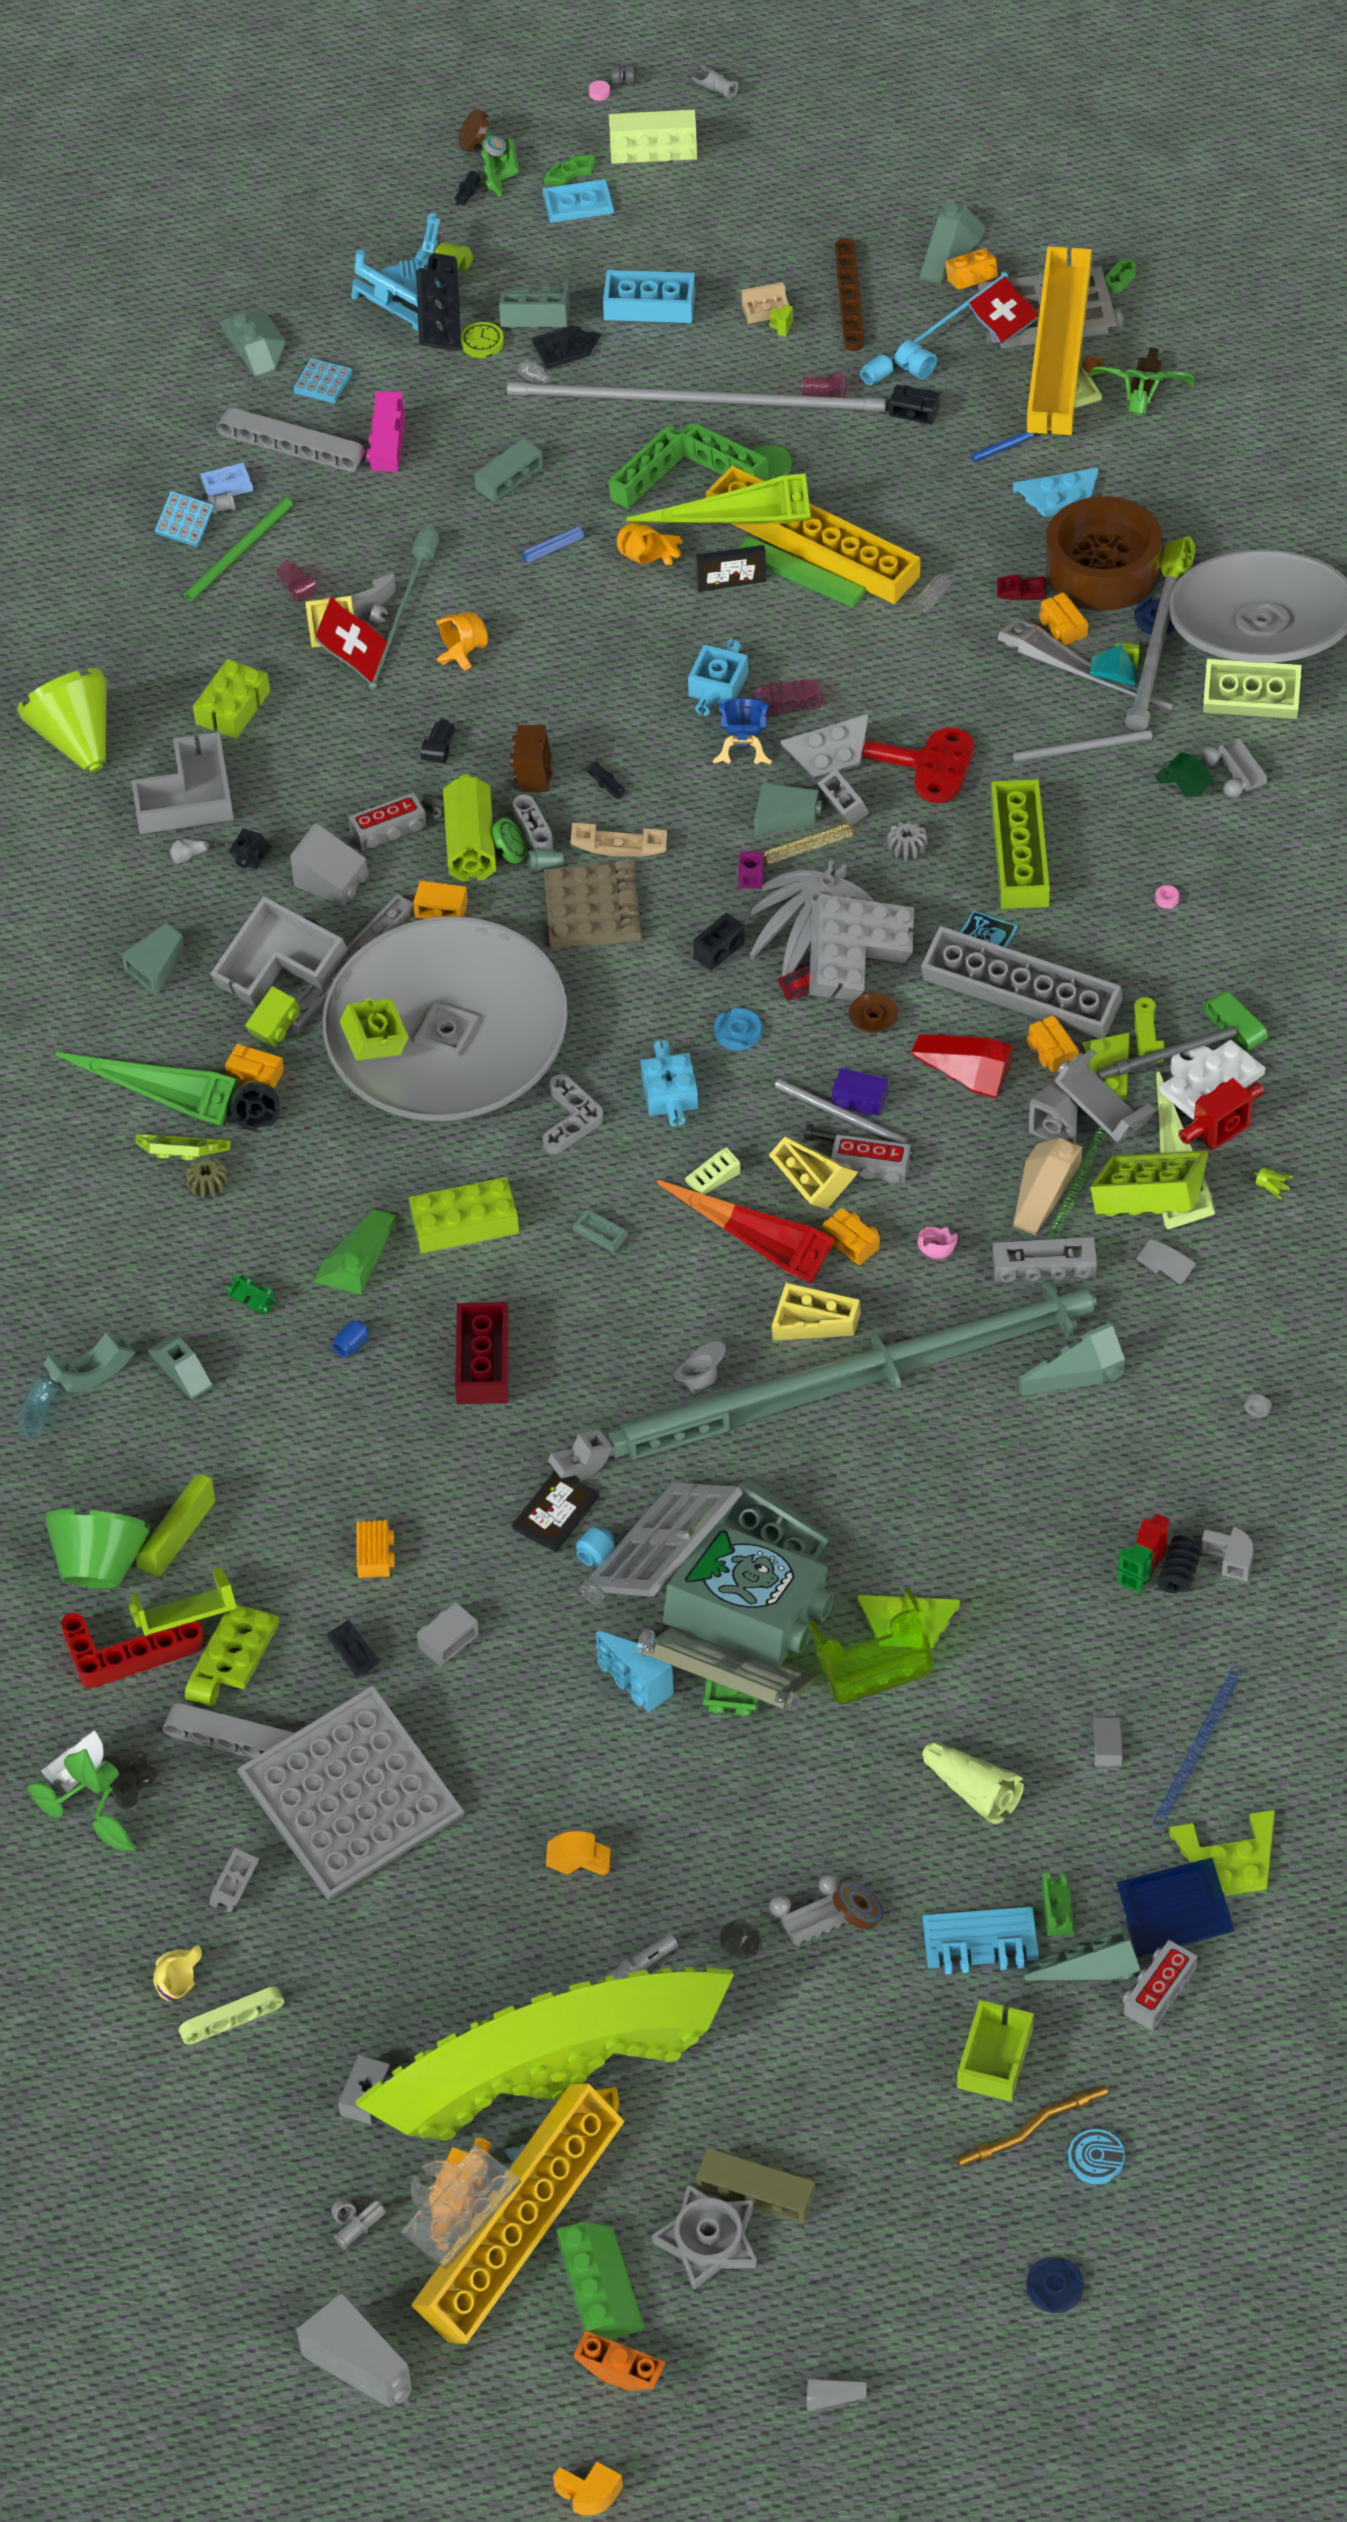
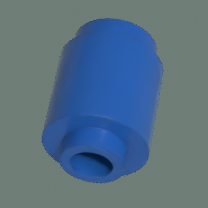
[332,1320,369,1358]

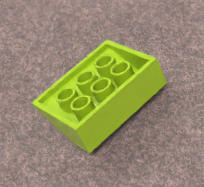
[1090,1151,1208,1216]

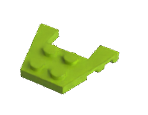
[1169,1810,1274,1898]

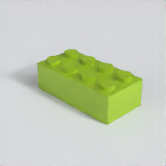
[409,1177,519,1253]

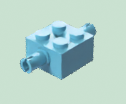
[688,639,748,716]
[640,1040,698,1127]

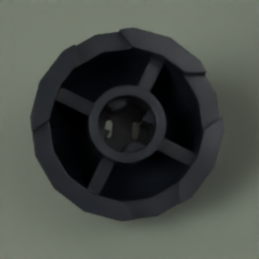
[230,1080,280,1131]

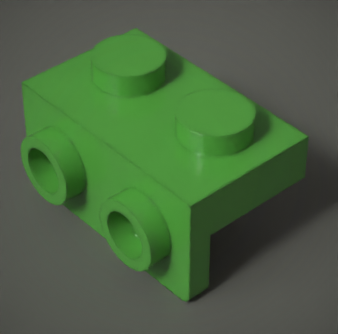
[703,1679,759,1717]

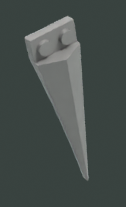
[998,618,1173,710]

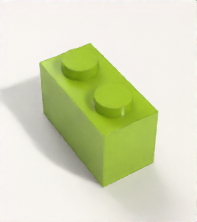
[245,986,302,1048]

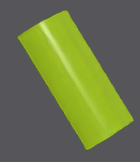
[136,1475,216,1578]

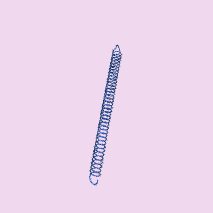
[1153,1667,1242,1827]

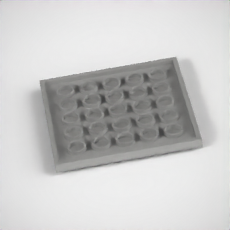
[237,1686,464,1901]

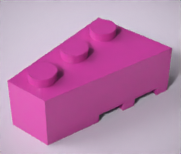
[366,391,406,472]

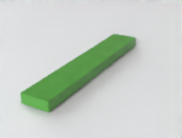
[738,536,865,608]

